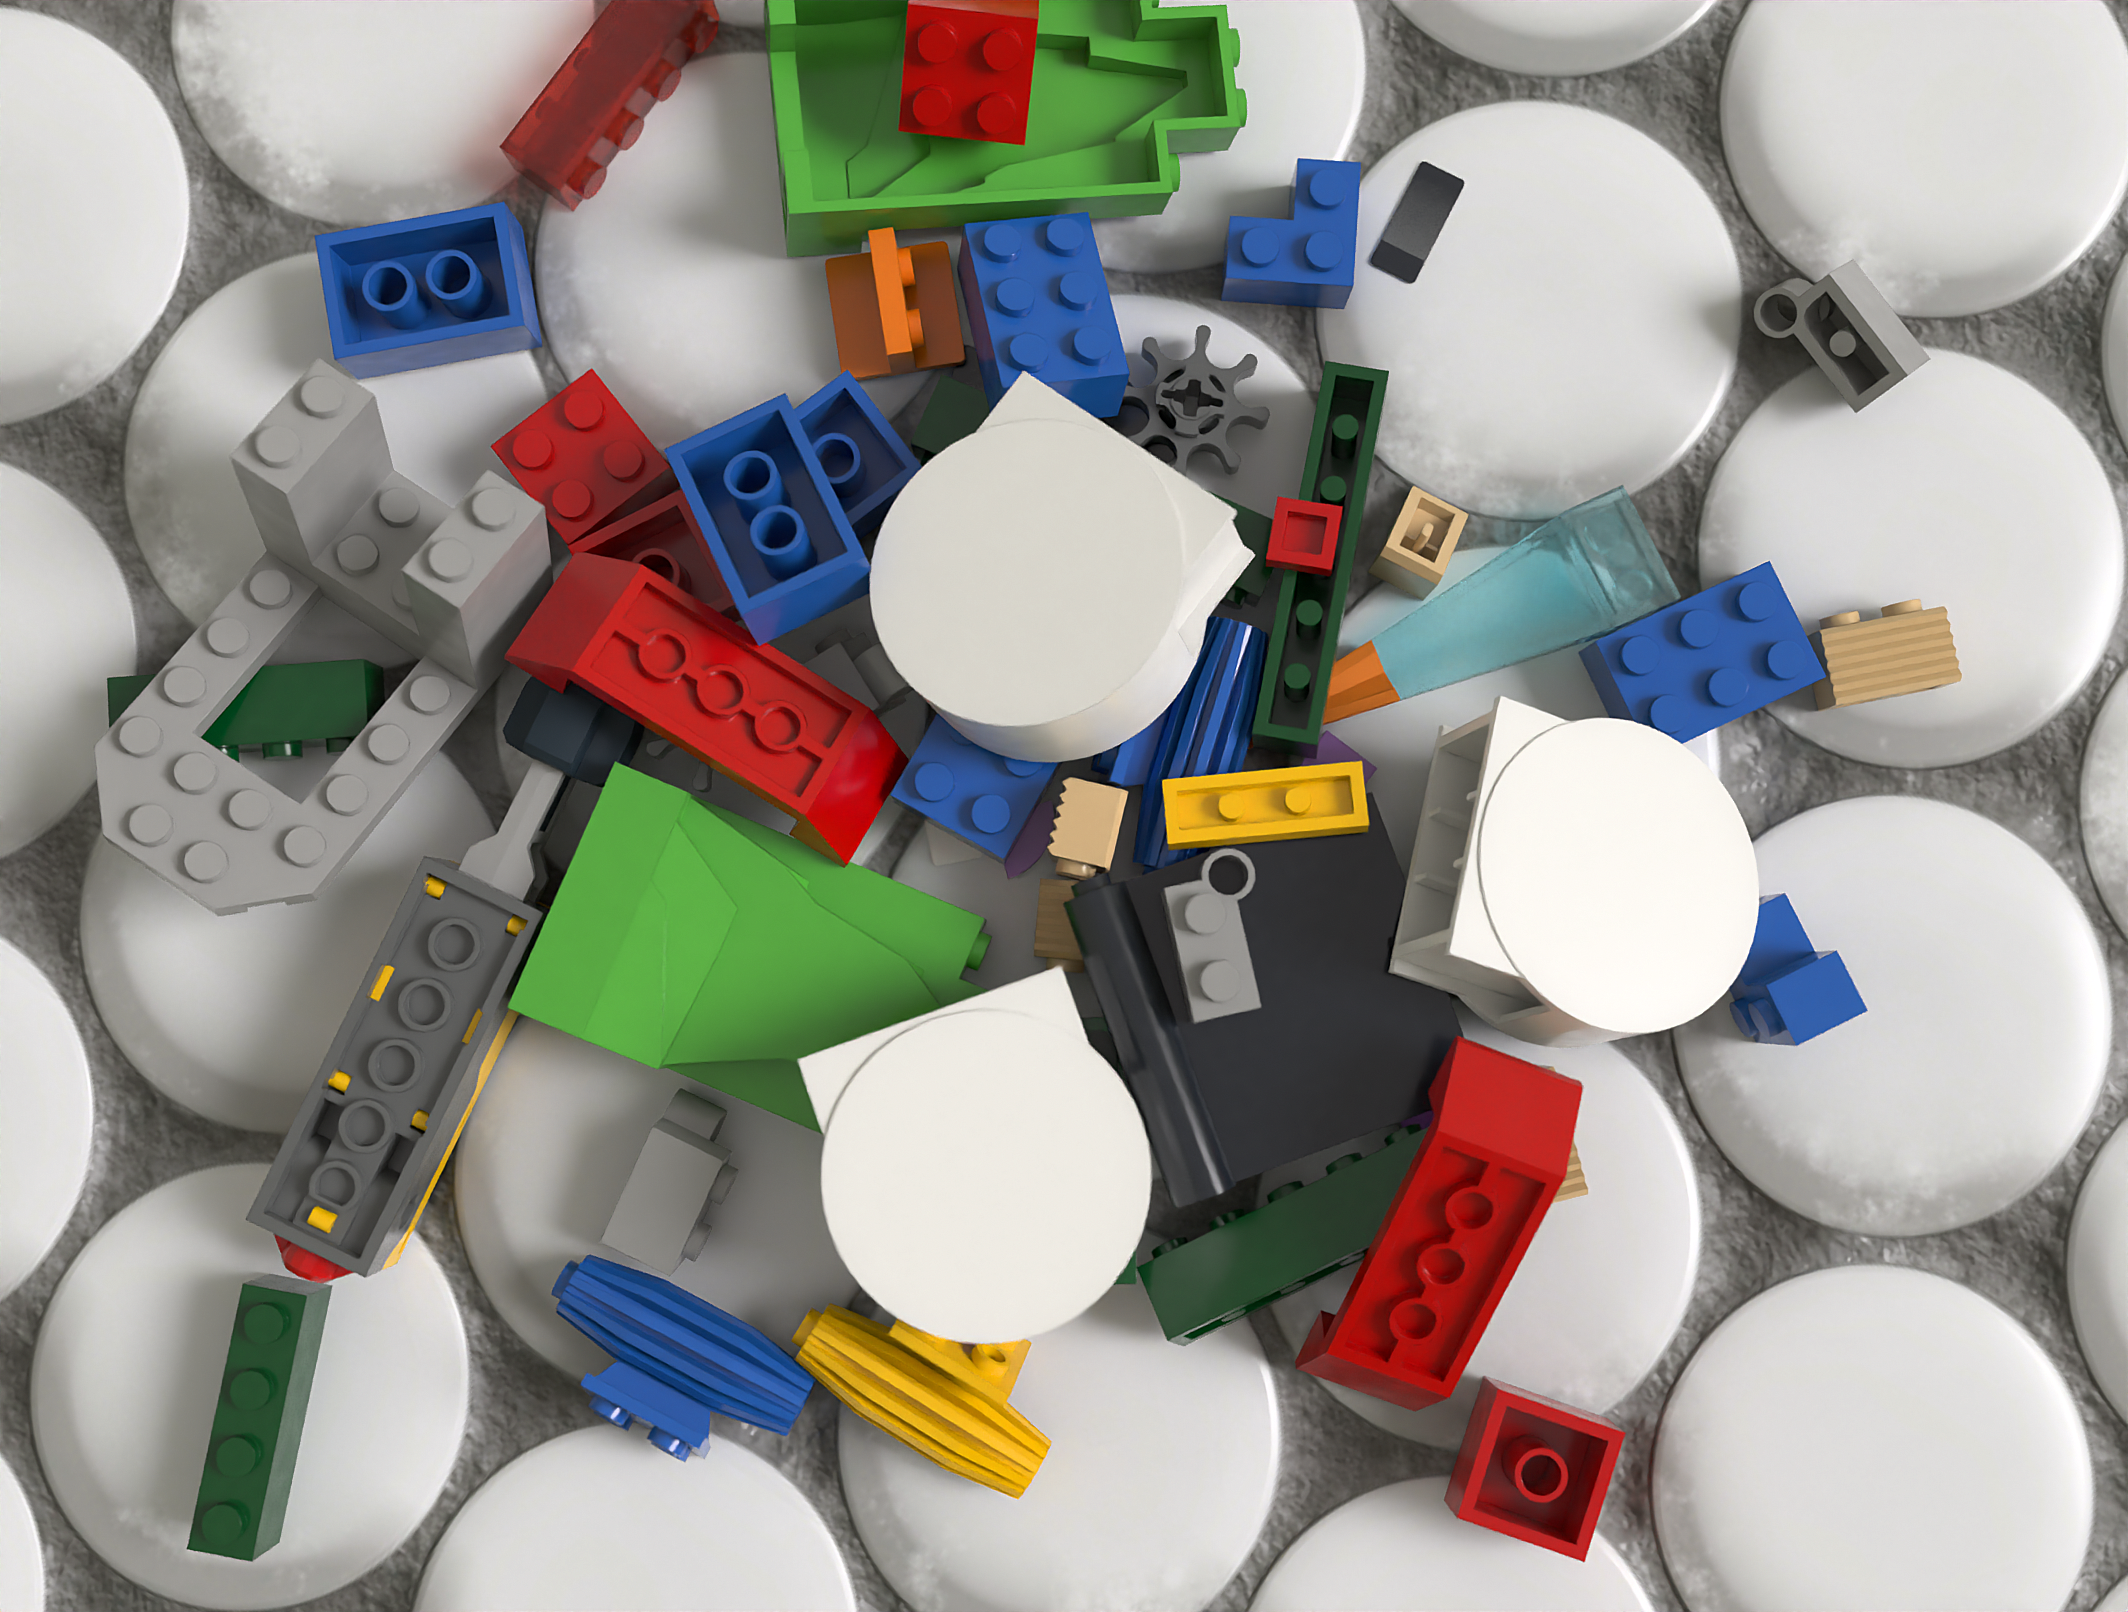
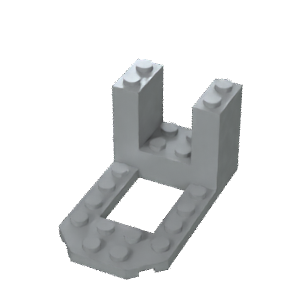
[94,358,554,916]

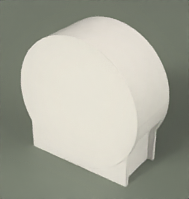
[870,371,1255,762]
[1389,696,1759,1048]
[798,966,1151,1344]

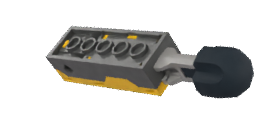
[245,676,645,1283]

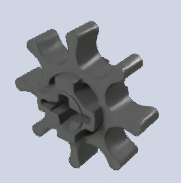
[1121,325,1270,477]

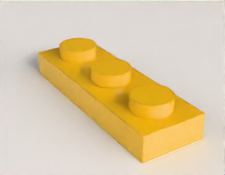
[1162,761,1369,850]

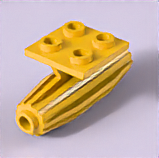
[791,1303,1052,1500]

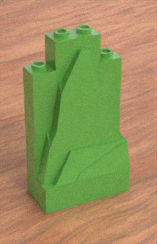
[763,0,1247,257]
[507,762,992,1134]

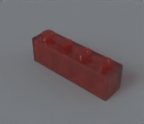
[499,0,720,211]

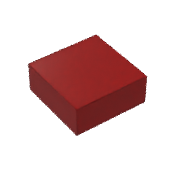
[1266,496,1343,576]

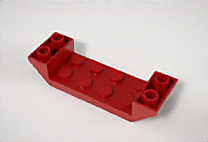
[504,551,909,868]
[1295,1035,1583,1412]

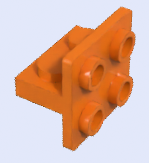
[825,227,966,381]

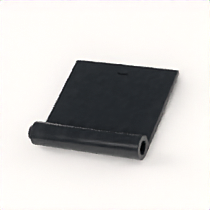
[1062,792,1465,1208]

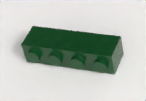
[107,659,385,763]
[187,1274,333,1562]

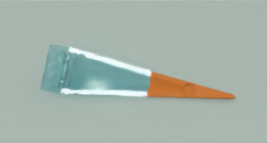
[1248,485,1681,749]

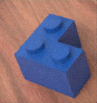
[1221,158,1361,309]
[1728,893,1868,1046]

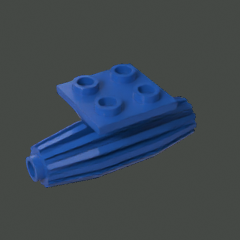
[1090,616,1269,875]
[551,1254,817,1462]

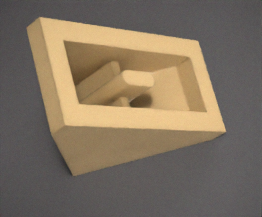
[1368,486,1469,601]

